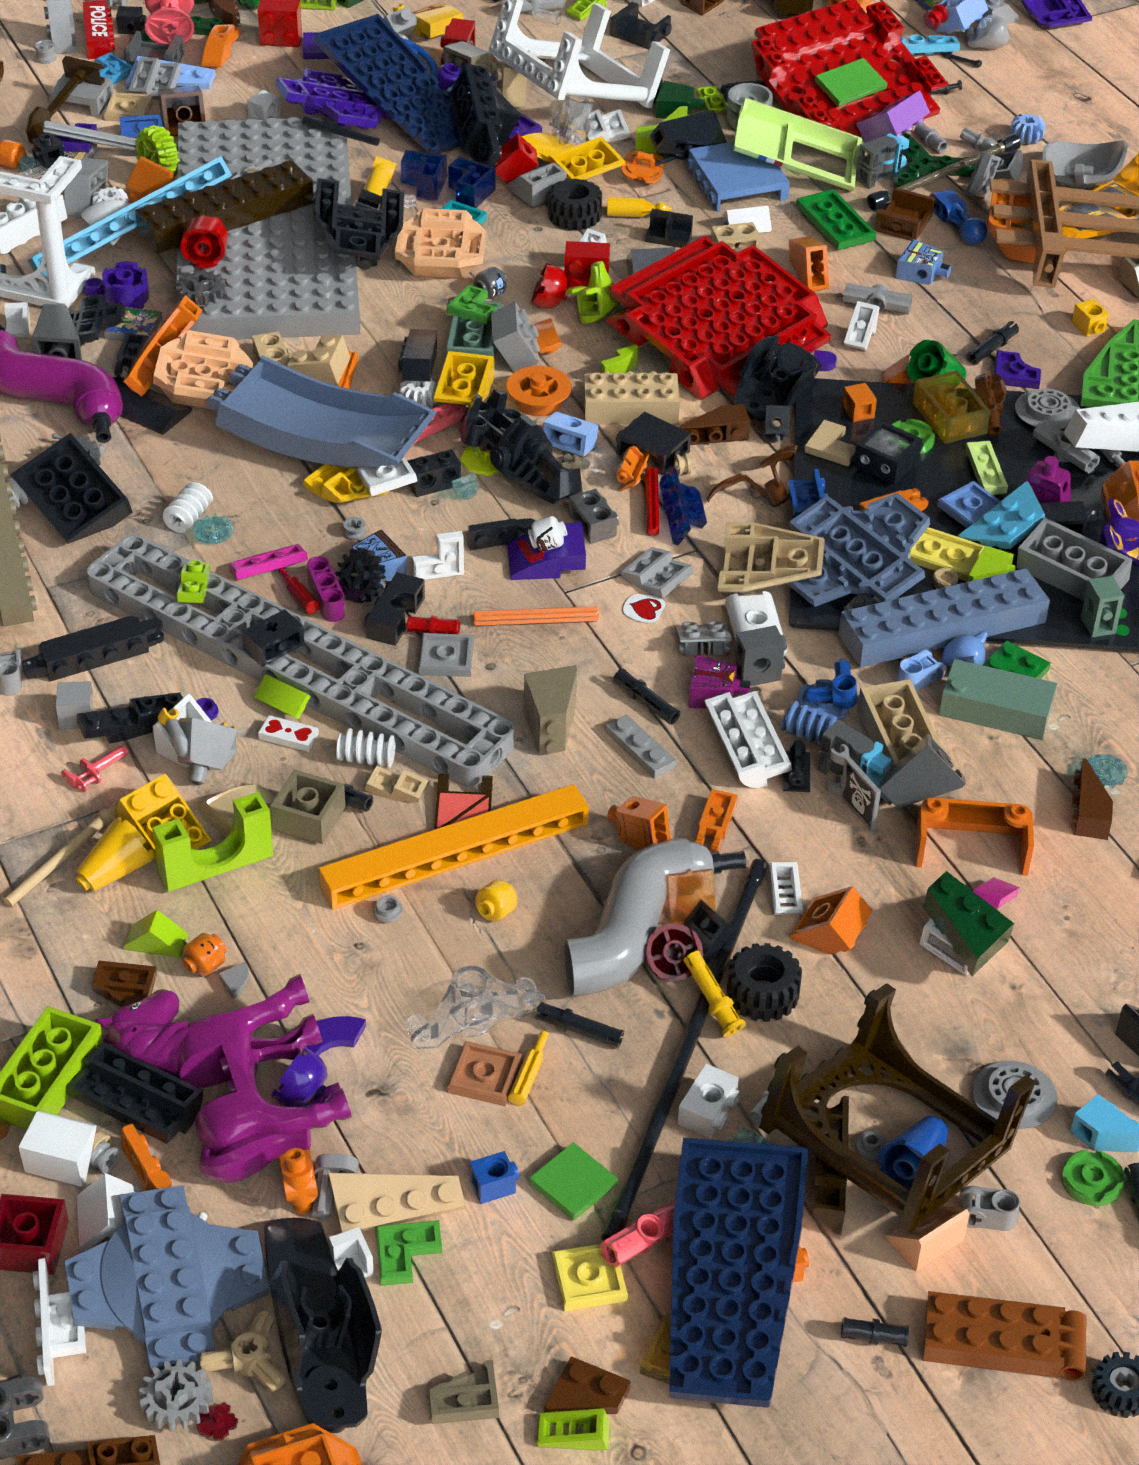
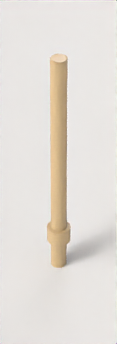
[4,797,122,907]

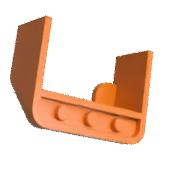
[987,179,1036,264]
[916,797,1034,876]

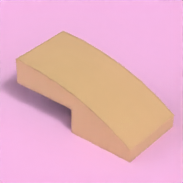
[365,766,428,802]

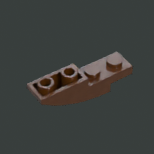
[208,0,240,27]
[15,1435,160,1465]

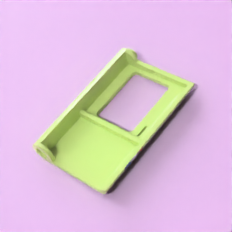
[733,97,863,191]

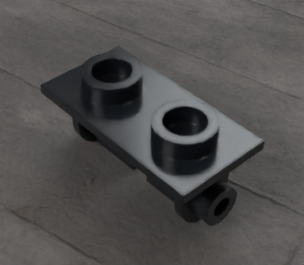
[783,740,810,792]

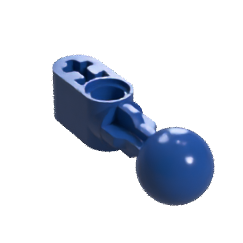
[929,189,987,245]

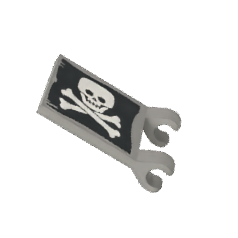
[826,744,881,831]

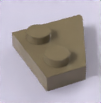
[429,1360,499,1424]

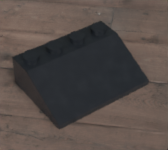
[10,433,133,544]

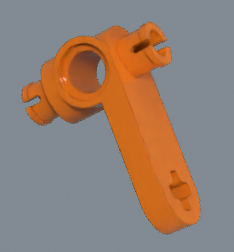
[279,1148,318,1214]

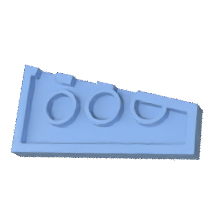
[125,56,216,89]

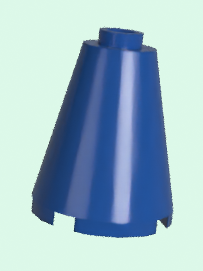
[876,1116,949,1191]

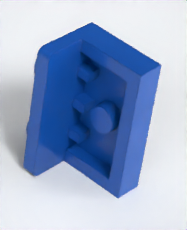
[788,469,828,518]

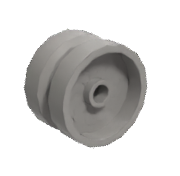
[726,83,773,129]

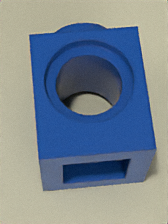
[470,1151,519,1204]

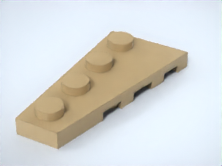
[328,1173,466,1233]

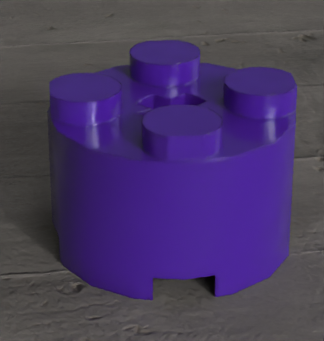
[102,261,149,309]

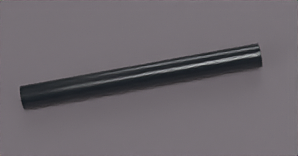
[302,116,380,146]

